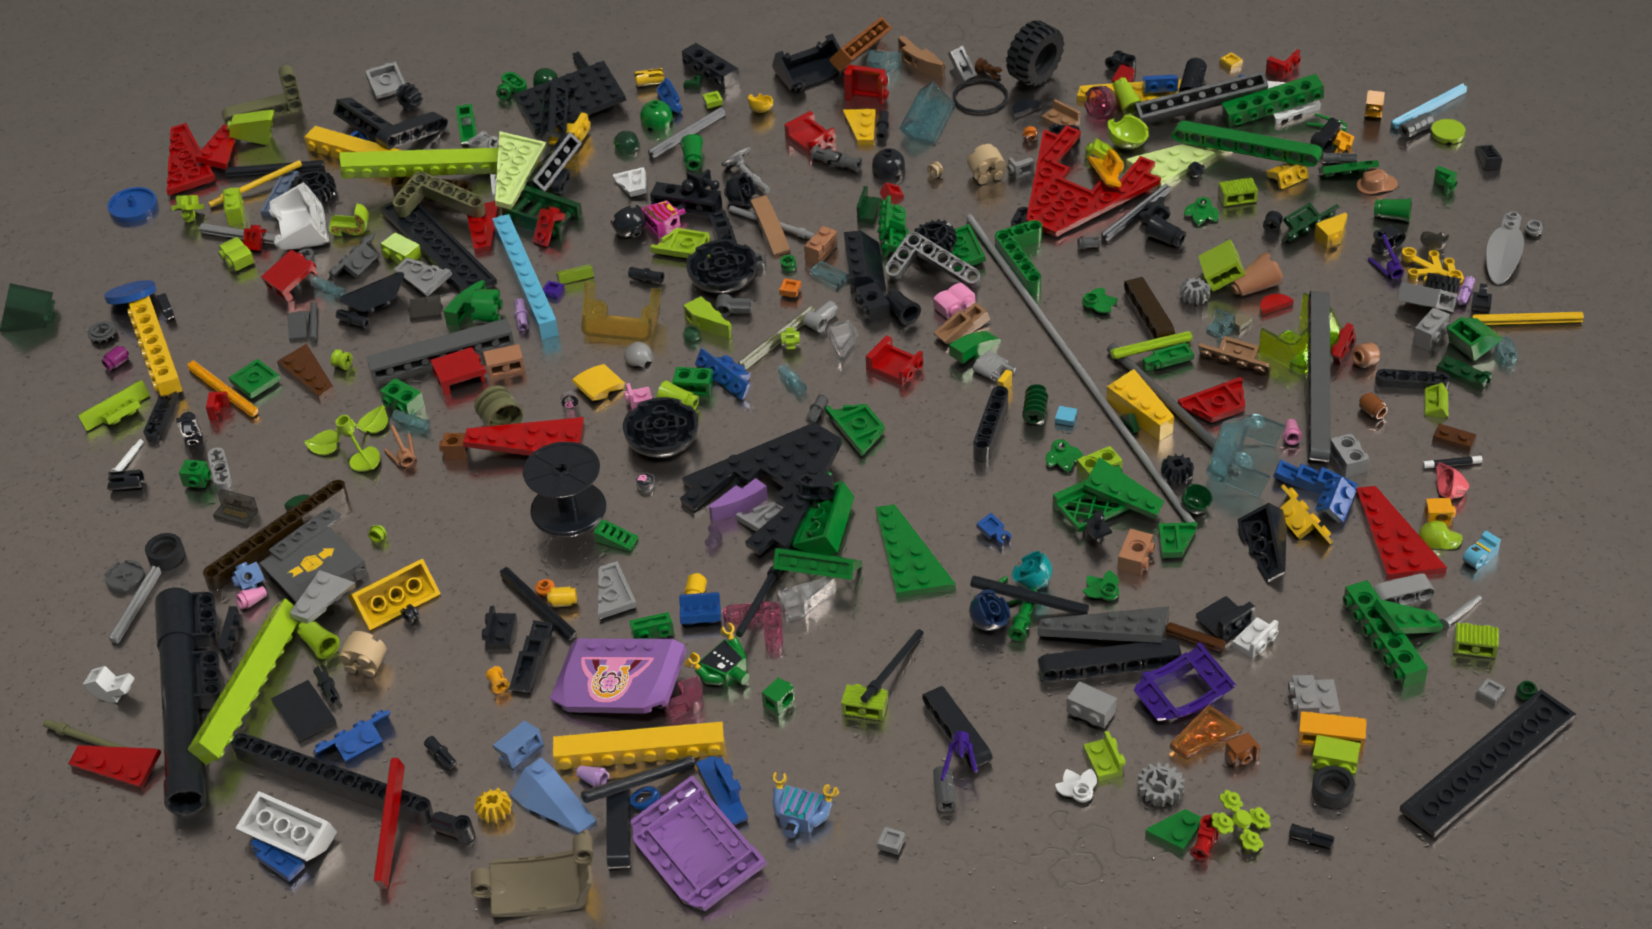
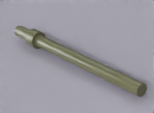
[43,719,126,747]

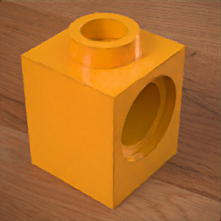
[1424,498,1456,526]

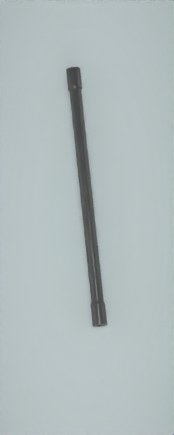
[1107,343,1242,471]

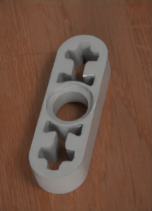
[207,447,233,491]

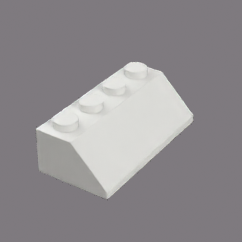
[235,791,337,861]

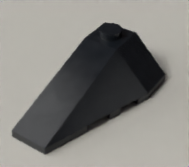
[1237,503,1287,581]

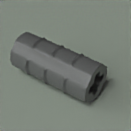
[1399,113,1434,139]
[933,766,956,812]

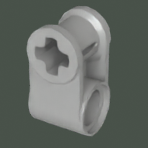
[468,131,498,148]

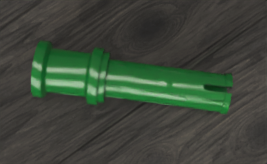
[1008,589,1038,642]

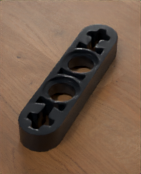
[1375,369,1451,390]
[143,391,179,442]

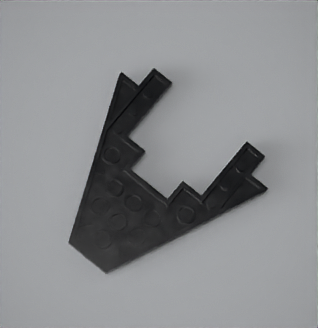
[680,422,842,555]

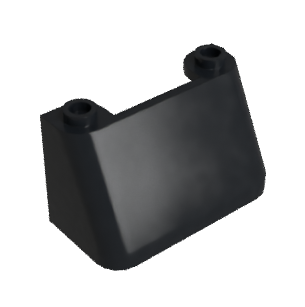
[772,33,847,92]

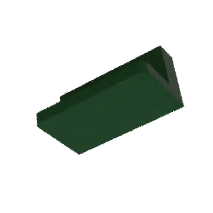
[857,186,882,225]

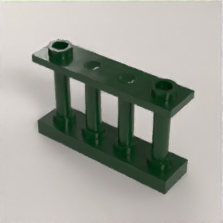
[501,185,583,240]

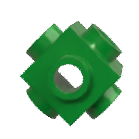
[179,460,211,488]

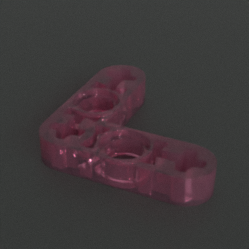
[723,602,784,653]

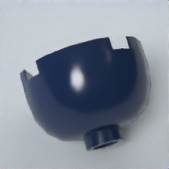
[969,589,1010,631]

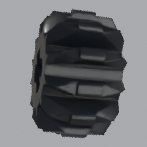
[395,82,423,111]
[1161,453,1194,485]

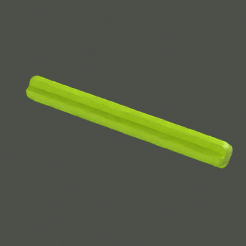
[1110,331,1193,359]

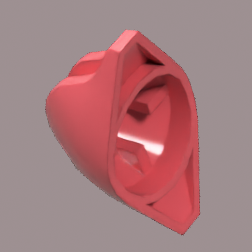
[1436,462,1469,499]

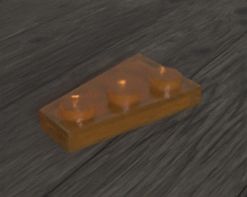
[1169,705,1243,760]

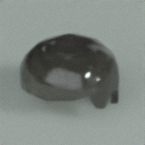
[1420,231,1449,251]

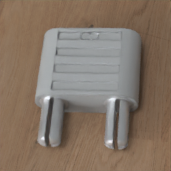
[973,351,1016,380]

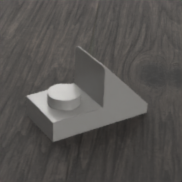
[947,46,977,82]

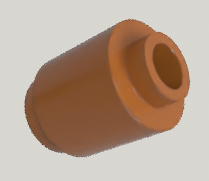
[1359,392,1388,419]

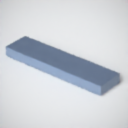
[260,171,299,217]

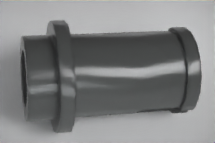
[1077,236,1100,250]

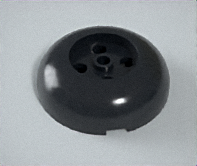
[686,239,757,294]
[623,397,698,458]

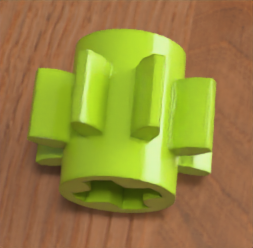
[781,327,800,349]

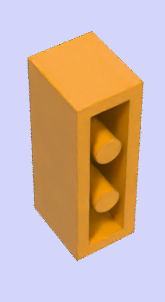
[1298,711,1367,752]

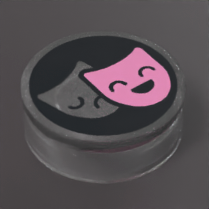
[560,391,579,410]
[635,473,655,491]

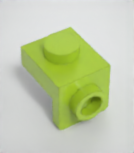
[1085,138,1113,160]

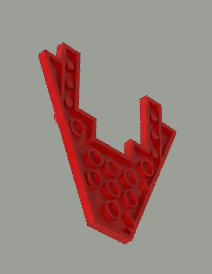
[1026,125,1161,237]

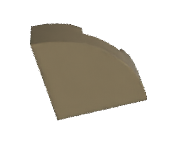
[1226,314,1252,331]

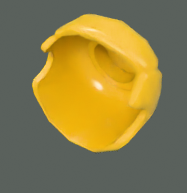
[747,93,774,113]

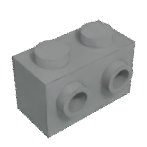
[1413,307,1450,351]
[1066,681,1117,728]

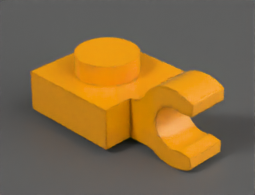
[1333,130,1354,153]

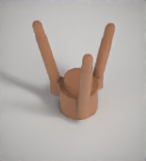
[384,425,417,467]

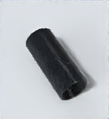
[1178,58,1207,93]

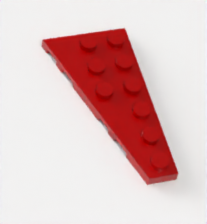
[166,123,216,196]
[463,417,584,456]
[1356,486,1447,580]

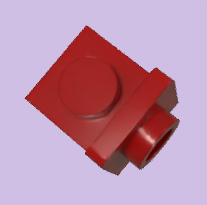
[243,225,267,251]
[206,391,230,421]

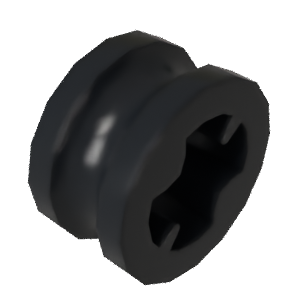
[400,604,420,624]

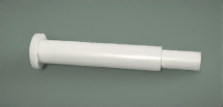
[110,439,144,472]

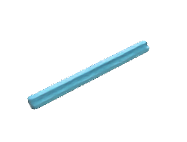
[1390,84,1467,129]

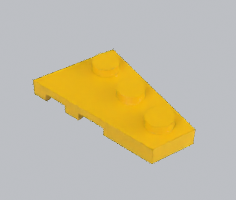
[843,109,876,145]

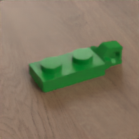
[1142,343,1195,371]

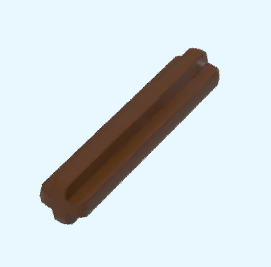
[1166,622,1226,652]

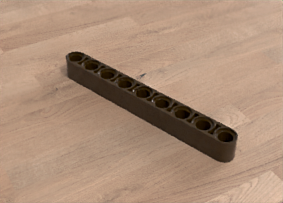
[203,480,349,591]

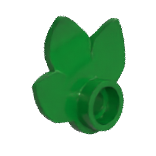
[1184,197,1219,226]
[1082,288,1118,313]
[1045,439,1083,473]
[1083,570,1119,601]

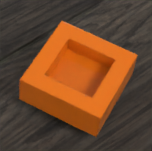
[779,278,802,298]

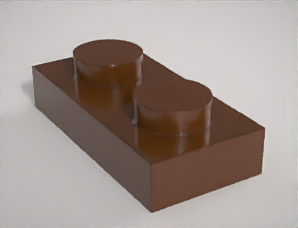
[1432,423,1477,452]

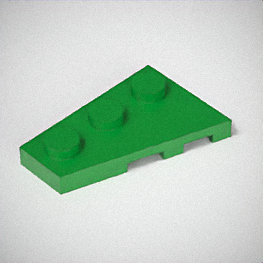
[1373,599,1444,634]

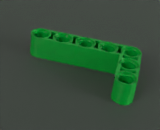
[995,220,1042,295]

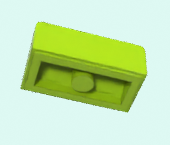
[556,264,594,284]
[1425,383,1448,418]

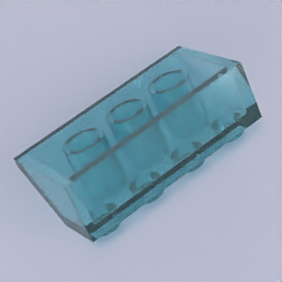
[899,81,955,144]

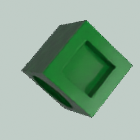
[762,677,795,716]

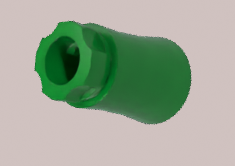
[680,134,703,171]
[1374,198,1412,222]

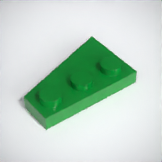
[1318,160,1379,177]
[952,224,986,272]

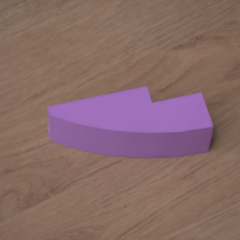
[709,478,768,521]

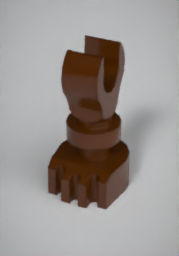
[975,58,1003,79]

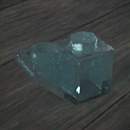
[866,50,902,74]

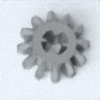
[1180,277,1211,306]

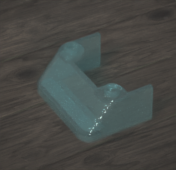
[1206,414,1286,498]

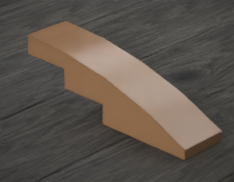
[750,195,790,257]

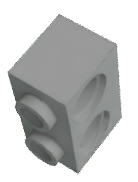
[1330,433,1370,478]

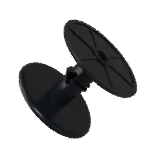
[523,442,606,536]

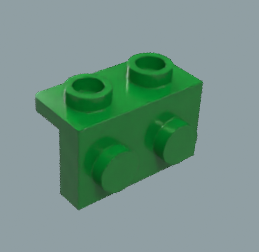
[629,612,674,639]

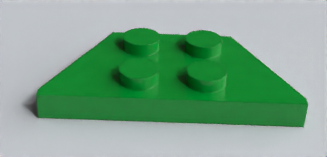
[825,404,885,456]

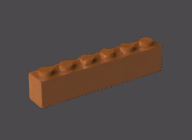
[830,17,892,72]

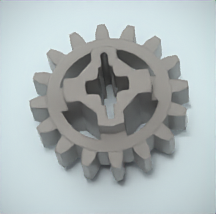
[1137,762,1185,807]

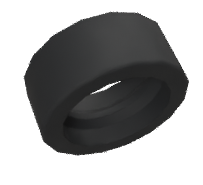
[145,533,185,570]
[1312,766,1355,808]

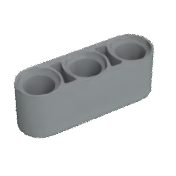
[1373,574,1435,605]

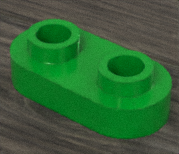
[501,72,527,93]

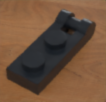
[218,606,243,662]

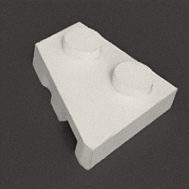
[613,167,647,197]

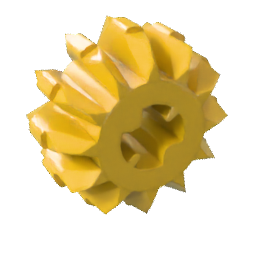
[474,787,512,824]

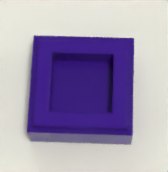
[543,281,565,300]

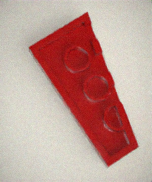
[196,124,237,169]
[68,745,162,789]

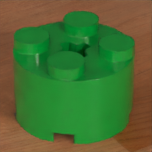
[471,289,503,325]

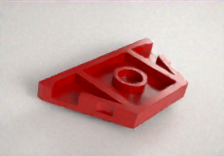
[1178,377,1245,423]

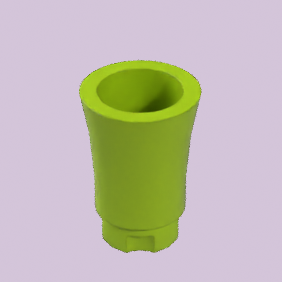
[1112,78,1143,115]
[656,380,699,410]
[297,621,340,659]

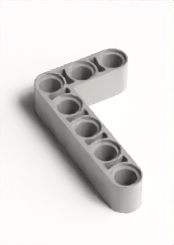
[885,232,981,288]

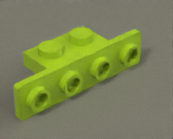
[78,380,150,431]

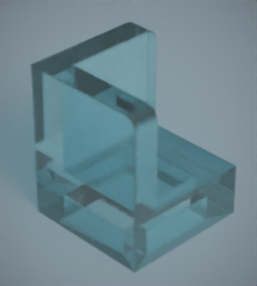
[1207,308,1236,339]

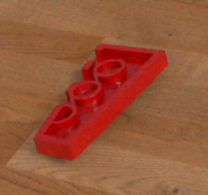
[467,201,499,254]

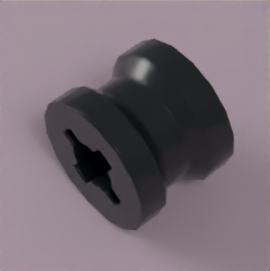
[1263,211,1283,233]

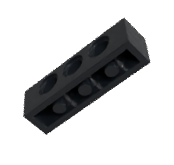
[682,43,739,90]
[333,97,392,144]
[526,132,582,191]
[650,182,722,216]

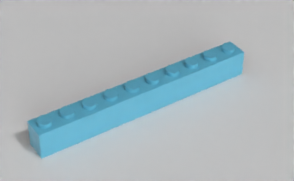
[492,214,559,340]

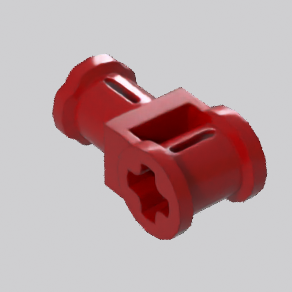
[1189,814,1219,861]

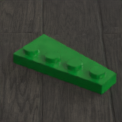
[1083,457,1164,520]

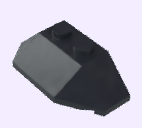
[335,271,404,313]

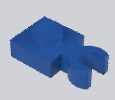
[976,513,1012,547]

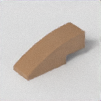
[934,302,990,344]

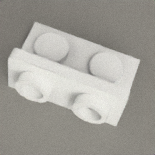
[1232,617,1279,659]

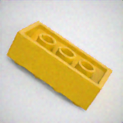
[347,558,441,630]

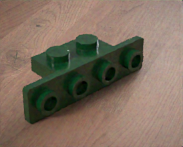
[1281,203,1339,244]

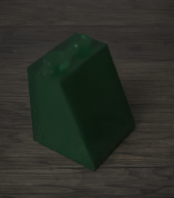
[0,283,55,332]

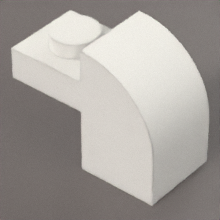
[82,666,135,703]

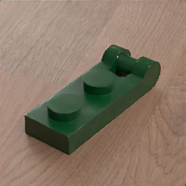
[1436,355,1493,390]

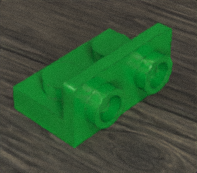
[881,226,909,258]

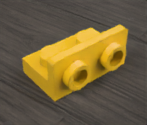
[1266,163,1309,189]

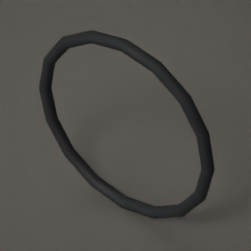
[953,78,1008,113]

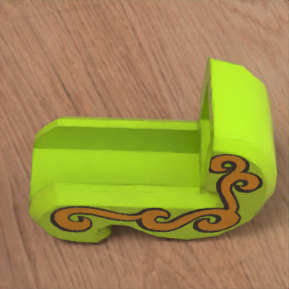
[329,203,369,236]

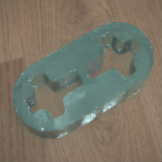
[1495,336,1518,367]

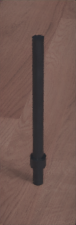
[735,566,781,638]
[861,629,924,703]

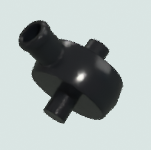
[1188,162,1205,178]

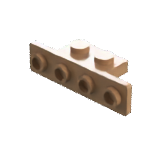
[1198,336,1271,374]

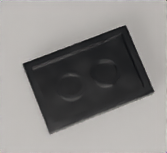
[271,680,336,742]

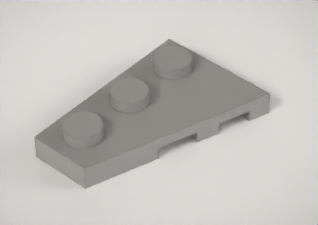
[394,258,452,297]
[290,570,356,623]

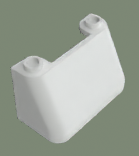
[269,182,329,251]

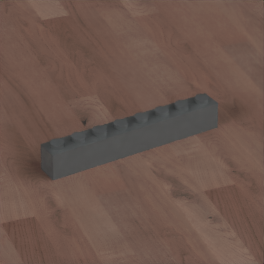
[1134,71,1269,124]
[366,318,514,383]

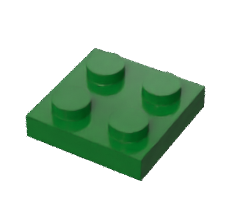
[228,359,281,399]

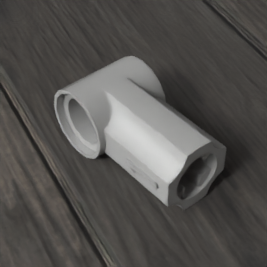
[803,300,838,332]

